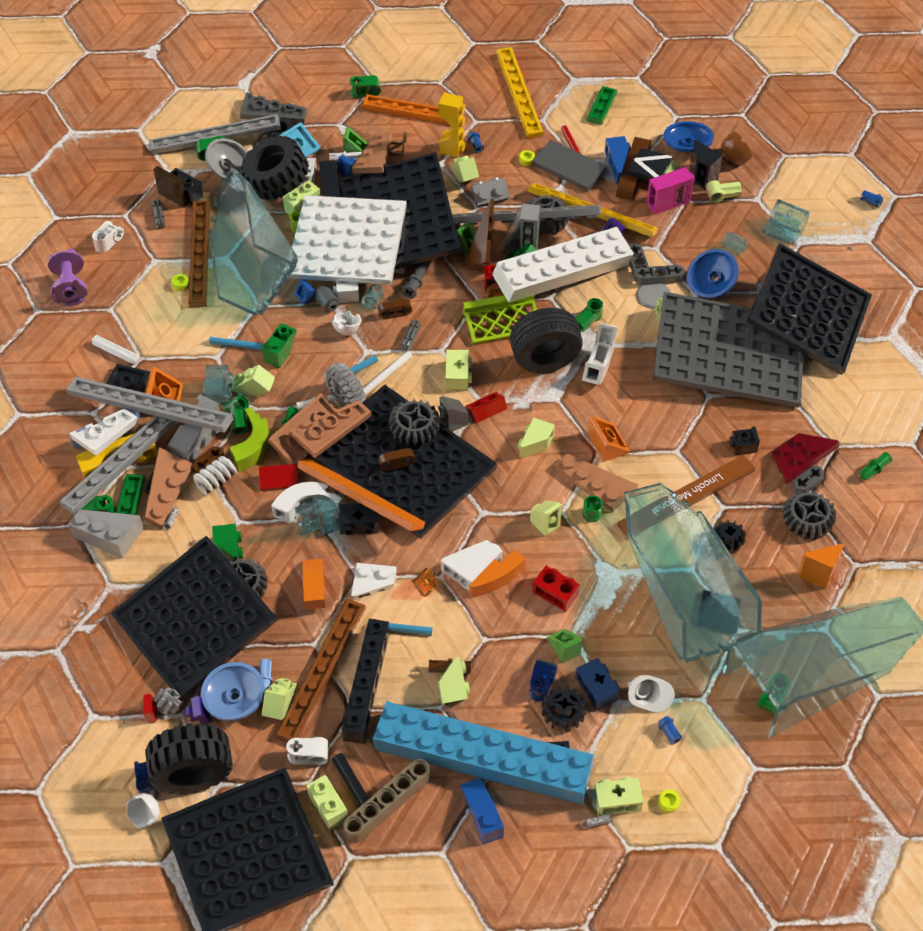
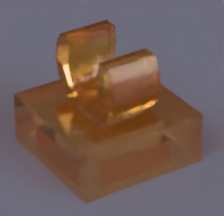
[411,568,439,597]

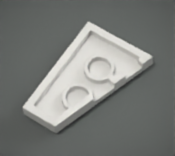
[69,408,139,456]

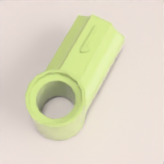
[705,181,742,203]

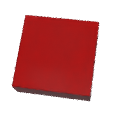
[143,693,157,723]

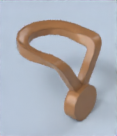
[388,131,407,156]

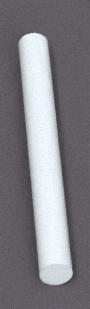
[363,351,412,396]

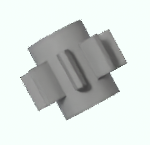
[153,688,181,714]

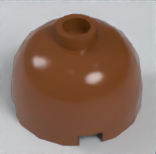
[721,131,752,166]

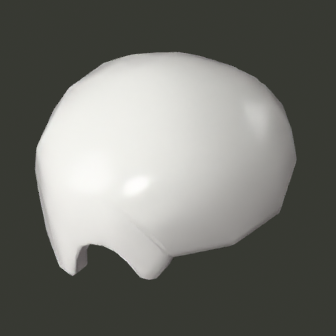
[332,311,361,336]
[126,793,160,829]

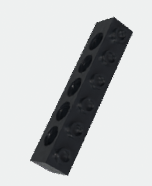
[342,618,390,744]

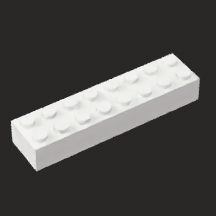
[492,227,634,303]

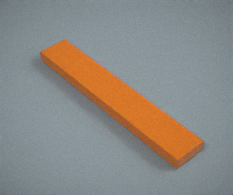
[362,94,449,125]

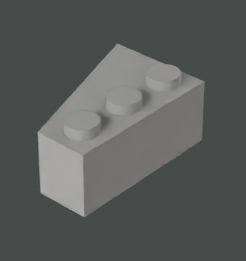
[502,204,540,254]
[168,394,220,463]
[68,509,144,558]

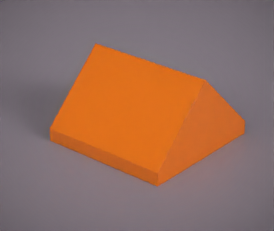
[146,367,184,401]
[587,416,630,462]
[798,544,844,589]

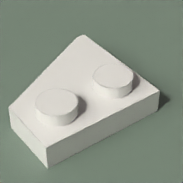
[351,563,397,600]

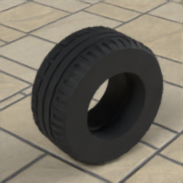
[509,307,583,373]

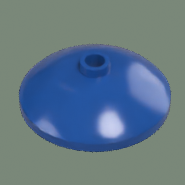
[664,121,714,153]
[687,249,739,299]

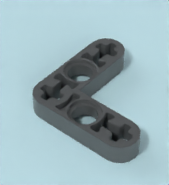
[629,244,685,285]

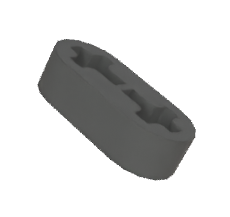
[792,466,824,494]

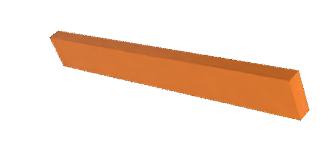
[297,459,425,531]

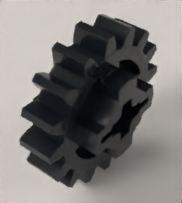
[541,686,587,731]

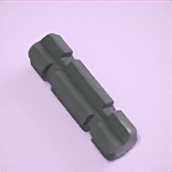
[152,200,165,229]
[401,320,420,351]

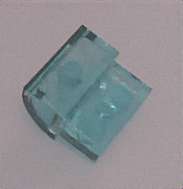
[762,199,810,246]
[294,494,339,536]

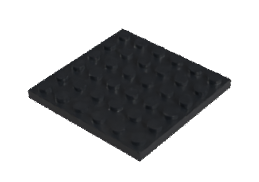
[746,243,872,375]
[111,535,279,701]
[161,767,334,931]

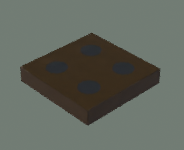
[153,166,187,208]

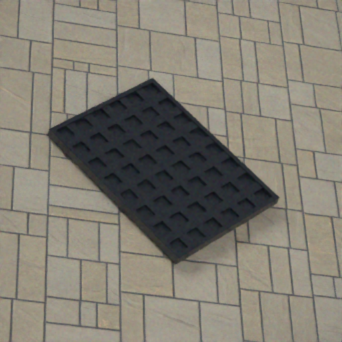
[340,152,461,270]

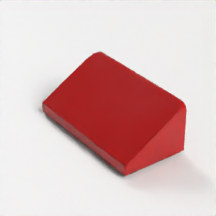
[464,392,507,423]
[259,464,299,491]

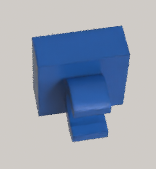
[337,155,357,177]
[294,279,315,305]

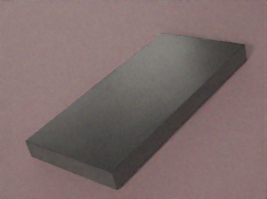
[532,139,606,192]

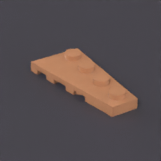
[352,131,392,174]
[289,400,371,458]
[144,447,193,528]
[554,454,638,512]

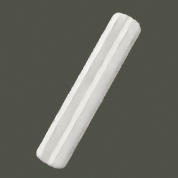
[92,335,139,364]

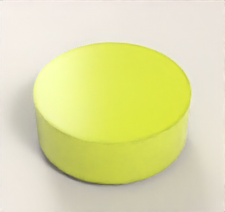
[519,150,535,166]
[171,274,189,291]
[658,789,681,813]

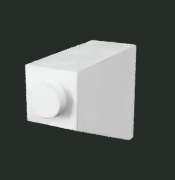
[441,540,502,590]

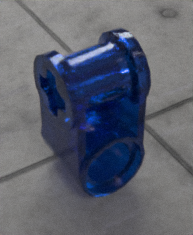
[529,659,558,702]
[134,761,159,799]

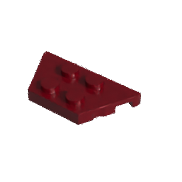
[772,433,839,484]

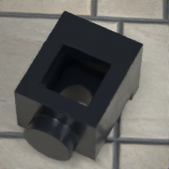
[729,426,760,455]

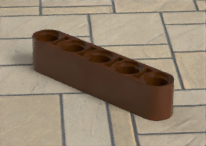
[616,137,651,200]

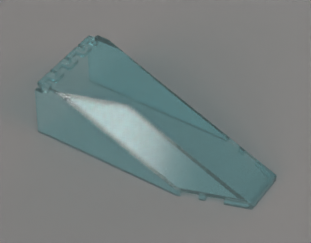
[209,168,298,315]
[624,483,762,663]
[722,596,923,737]

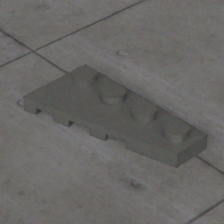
[240,92,307,124]

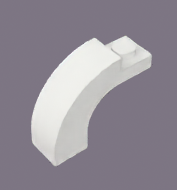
[582,323,618,385]
[271,482,343,523]

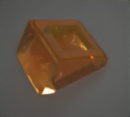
[486,282,504,298]

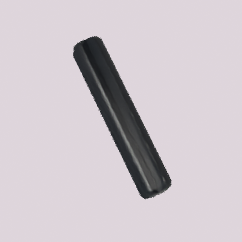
[332,753,369,807]

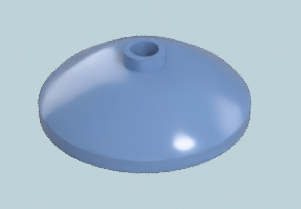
[201,662,265,721]

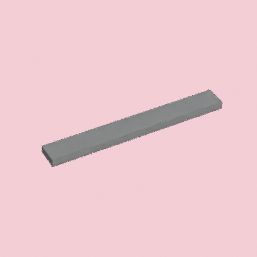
[150,114,280,155]
[59,416,178,515]

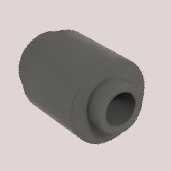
[315,286,339,312]

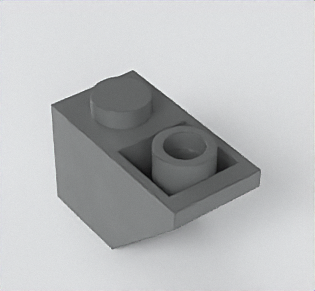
[438,396,469,432]

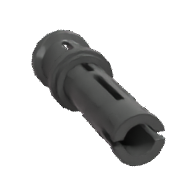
[402,260,433,298]

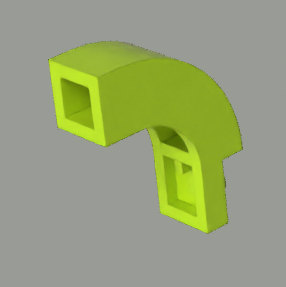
[230,407,270,472]

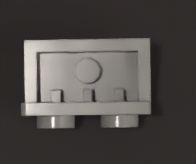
[470,177,510,207]

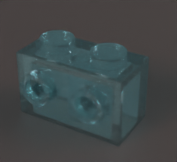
[202,365,233,406]

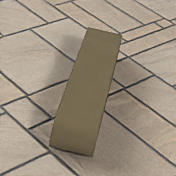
[343,759,430,843]

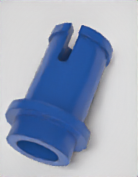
[467,131,484,153]
[860,190,884,207]
[658,716,683,745]

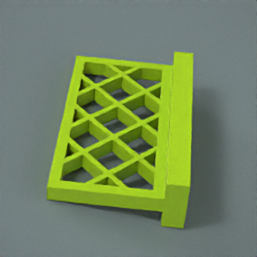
[463,295,537,345]

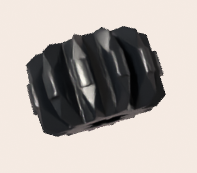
[712,519,746,554]

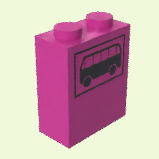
[647,167,695,215]

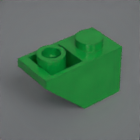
[262,323,297,368]
[212,523,243,562]

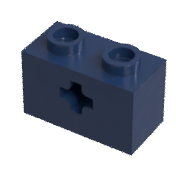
[575,658,620,711]

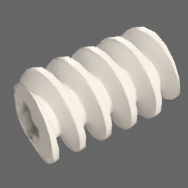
[193,456,238,496]

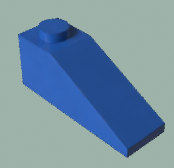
[604,136,631,185]
[460,778,504,845]

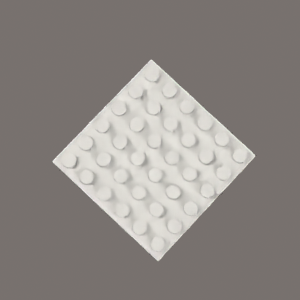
[286,195,407,285]

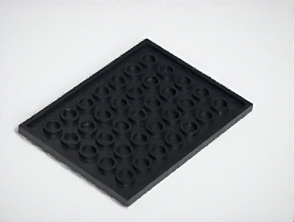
[307,385,498,539]

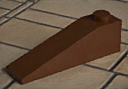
[465,199,494,271]

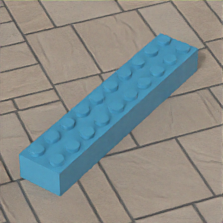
[373,701,594,805]

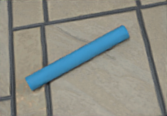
[209,336,264,351]
[349,355,378,374]
[389,623,433,635]

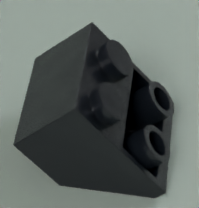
[690,140,723,190]

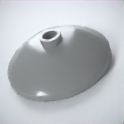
[205,138,248,183]

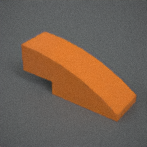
[469,550,526,598]
[303,558,326,610]

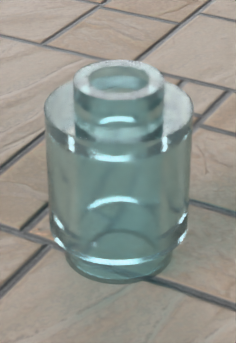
[721,232,749,255]
[361,284,384,310]

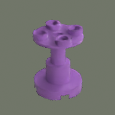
[48,249,88,306]

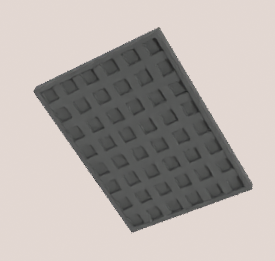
[653,292,803,408]

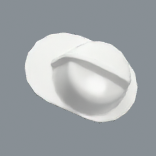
[627,675,675,713]

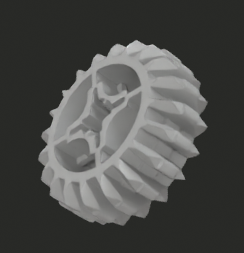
[324,362,366,407]

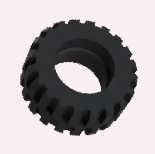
[241,136,309,200]
[145,723,233,794]

